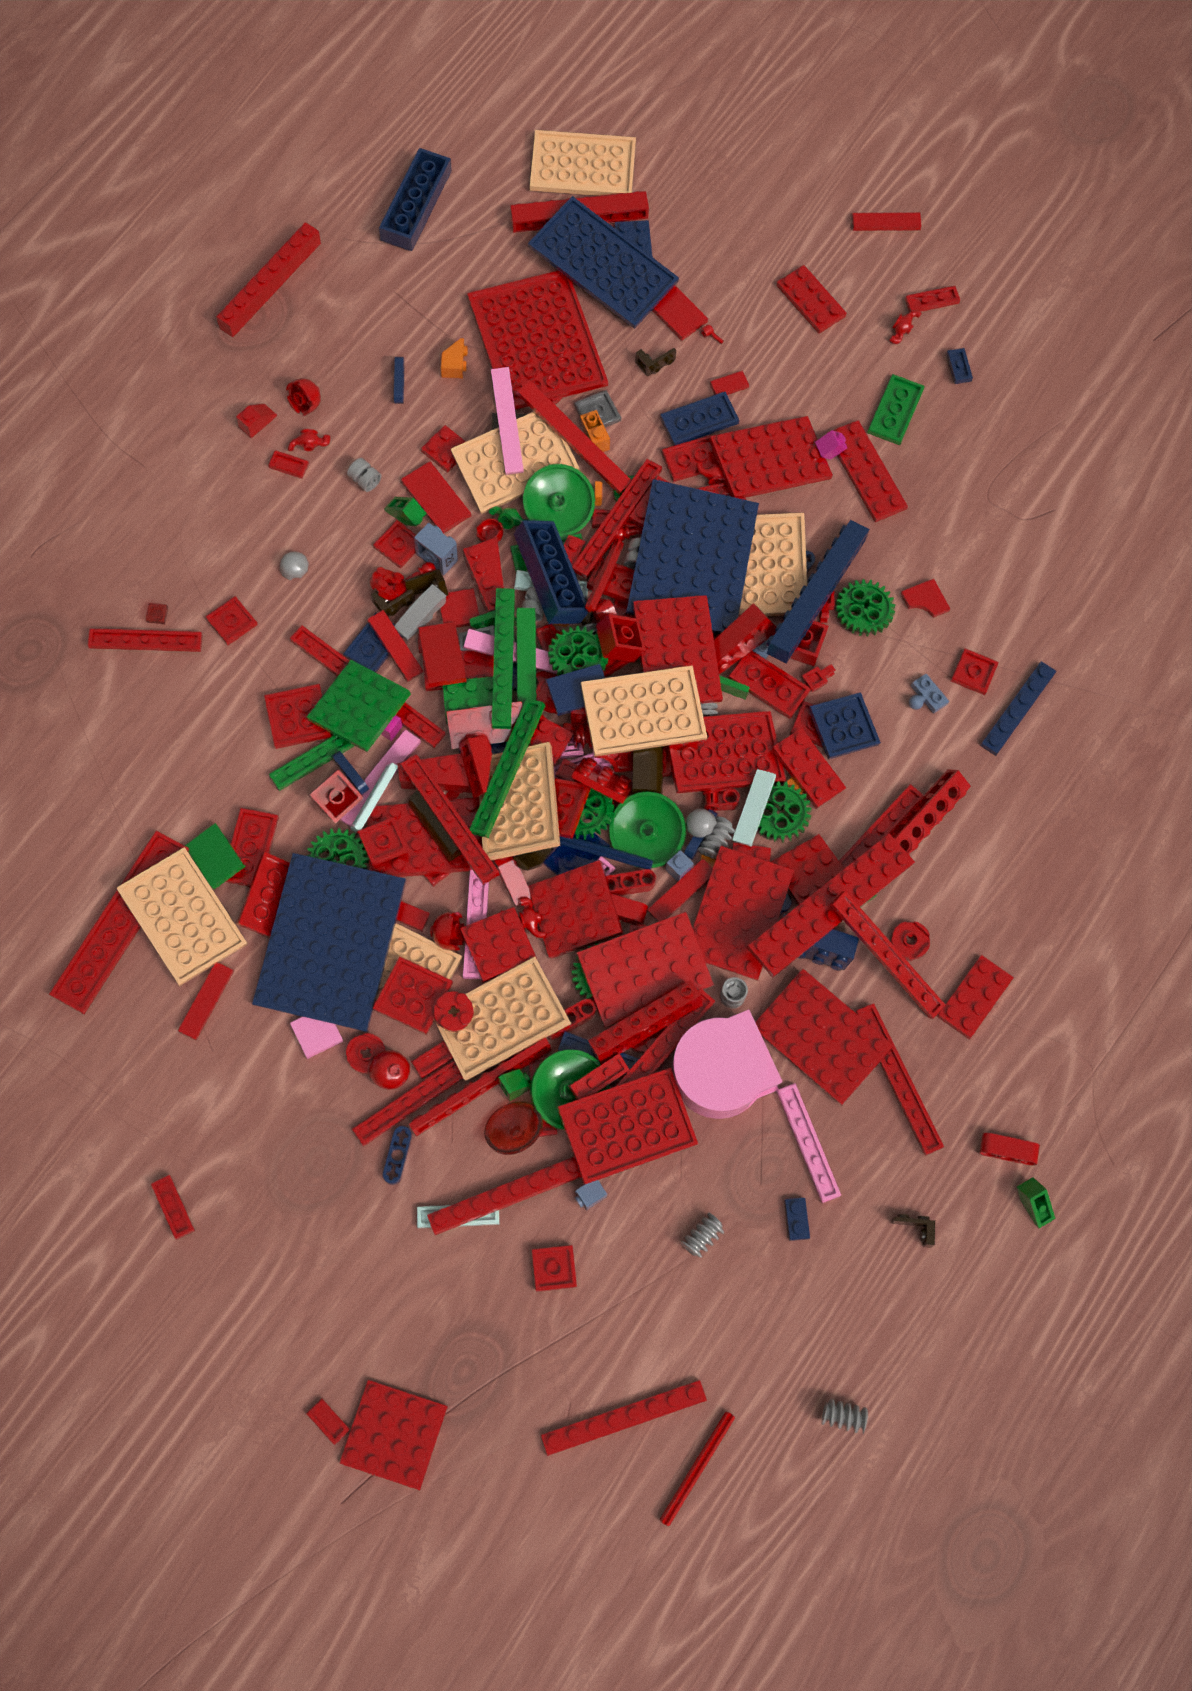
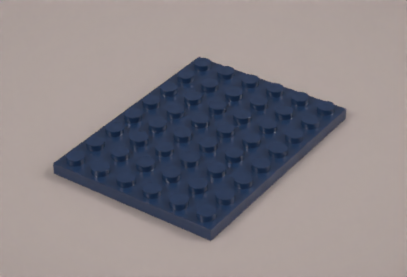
[626,479,759,634]
[252,853,407,1032]

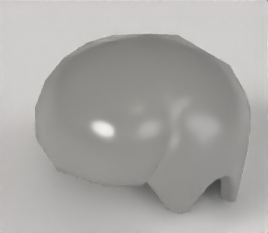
[279,552,309,580]
[686,809,717,838]

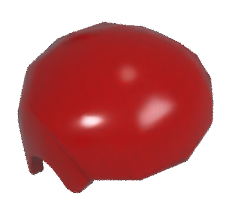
[476,518,504,542]

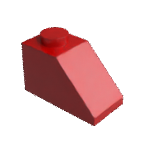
[236,404,277,438]

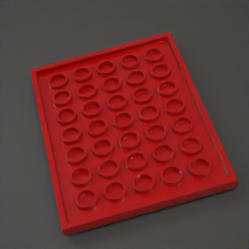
[467,270,608,410]

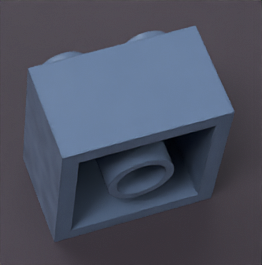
[414,523,458,576]

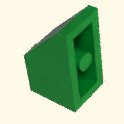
[384,496,426,526]
[499,1069,531,1102]
[1017,1177,1056,1228]

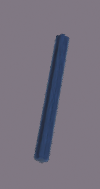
[559,836,653,869]

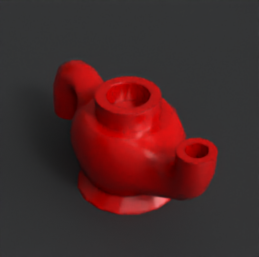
[889,311,922,344]
[288,429,330,451]
[696,463,726,485]
[518,897,546,938]

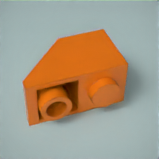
[441,338,468,379]
[580,410,610,452]

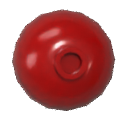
[286,378,321,416]
[430,912,464,950]
[369,1050,410,1090]

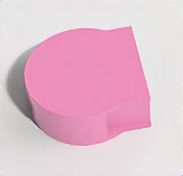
[671,1010,782,1119]

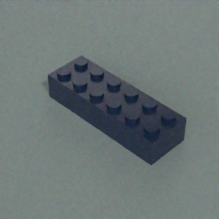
[379,148,452,251]
[514,520,588,624]

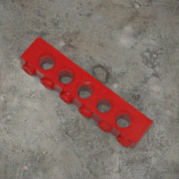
[889,769,971,854]
[588,980,703,1064]

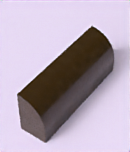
[632,746,663,795]
[408,791,462,862]

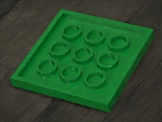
[307,660,411,752]

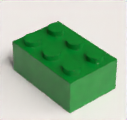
[443,677,493,724]

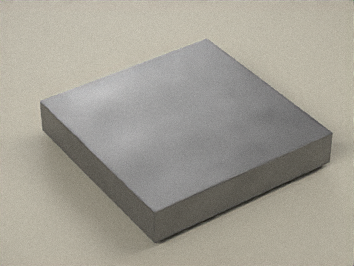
[574,390,621,427]

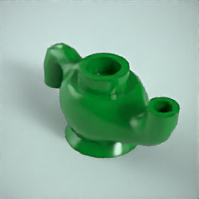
[489,506,528,529]

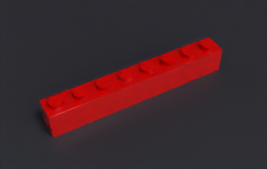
[510,191,649,233]
[216,222,321,338]

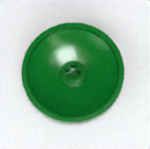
[522,464,595,537]
[609,792,686,869]
[530,1050,610,1130]

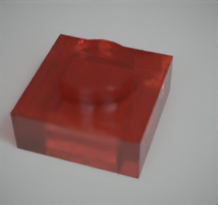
[145,603,168,625]

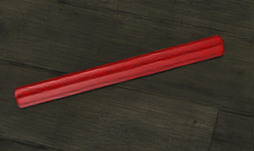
[585,539,624,612]
[660,1412,735,1526]

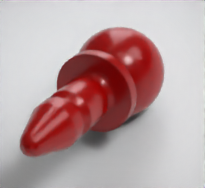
[614,527,643,541]
[404,562,436,582]

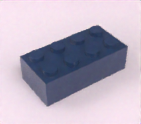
[780,914,859,971]

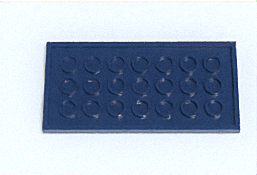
[528,196,679,329]

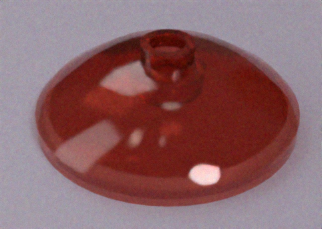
[484,1101,543,1155]

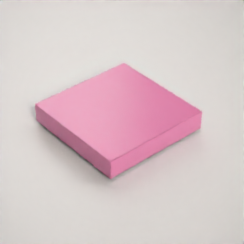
[290,1017,343,1059]

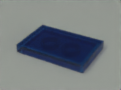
[543,833,610,875]

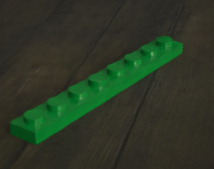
[492,588,515,729]
[469,699,545,838]

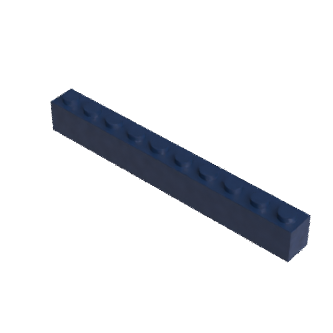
[766,520,870,664]

